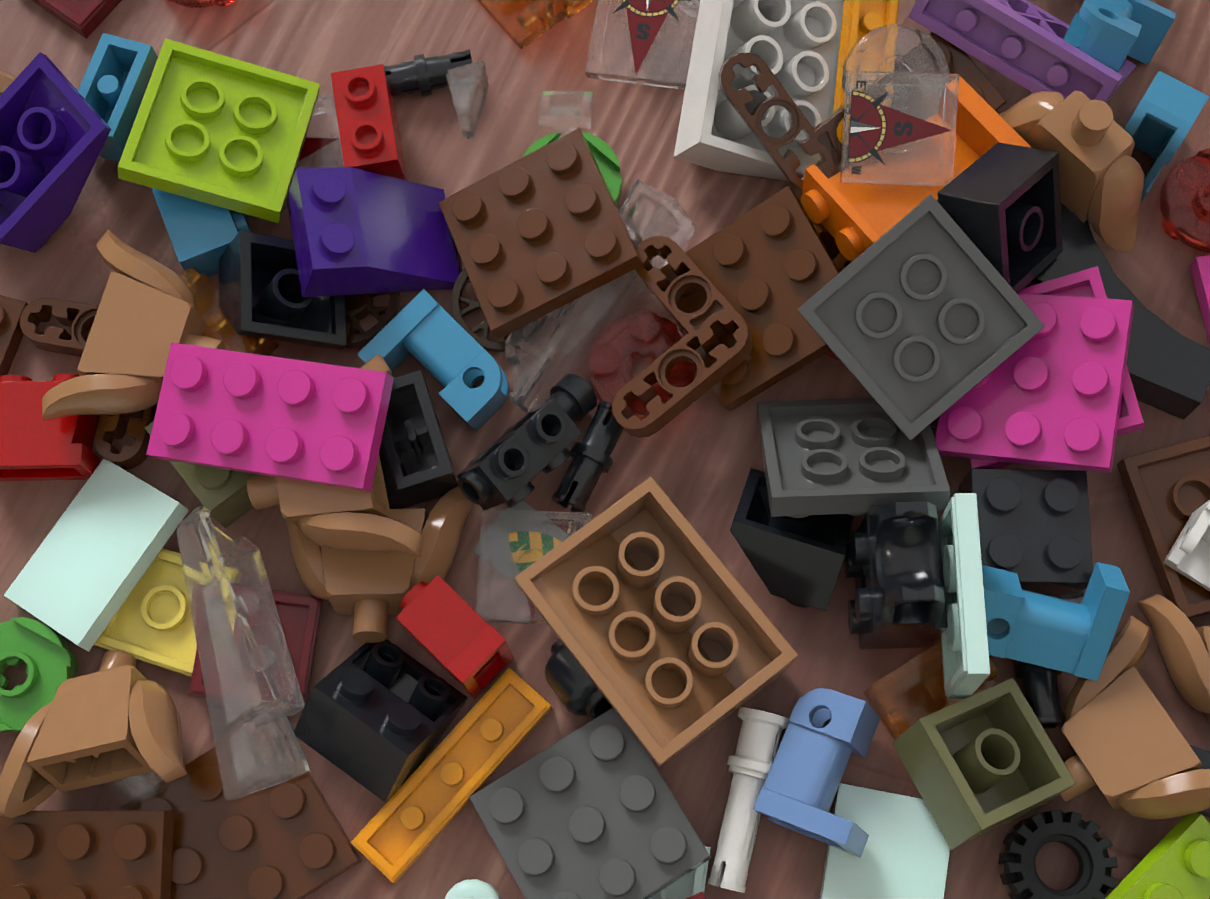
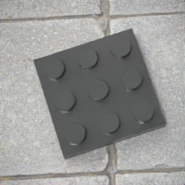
[797,194,1045,440]
[757,398,951,518]
[469,708,712,899]

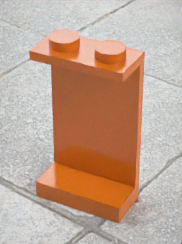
[801,76,1032,262]

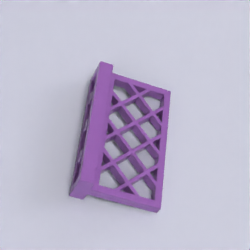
[908,0,1137,103]

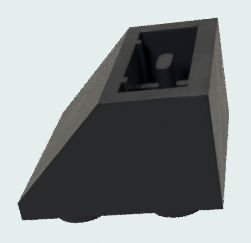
[379,370,459,509]
[293,639,468,802]

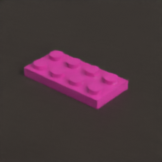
[146,342,394,492]

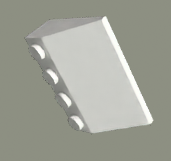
[673,0,844,181]

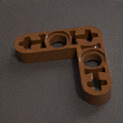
[718,53,922,188]
[612,235,753,438]
[20,297,157,469]

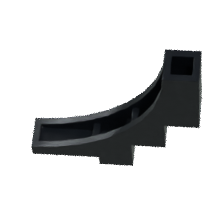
[1025,202,1210,420]

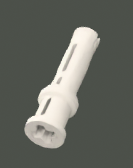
[708,707,789,893]

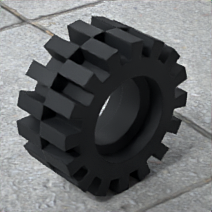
[998,810,1118,899]

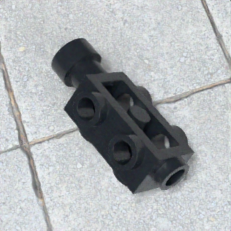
[456,373,597,511]

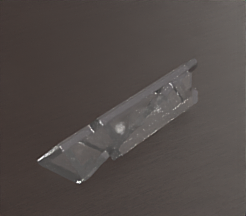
[505,179,696,413]
[176,507,310,800]

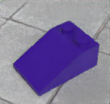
[0,52,111,253]
[287,167,460,297]

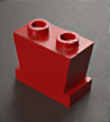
[331,64,407,181]
[0,374,100,481]
[395,575,514,700]

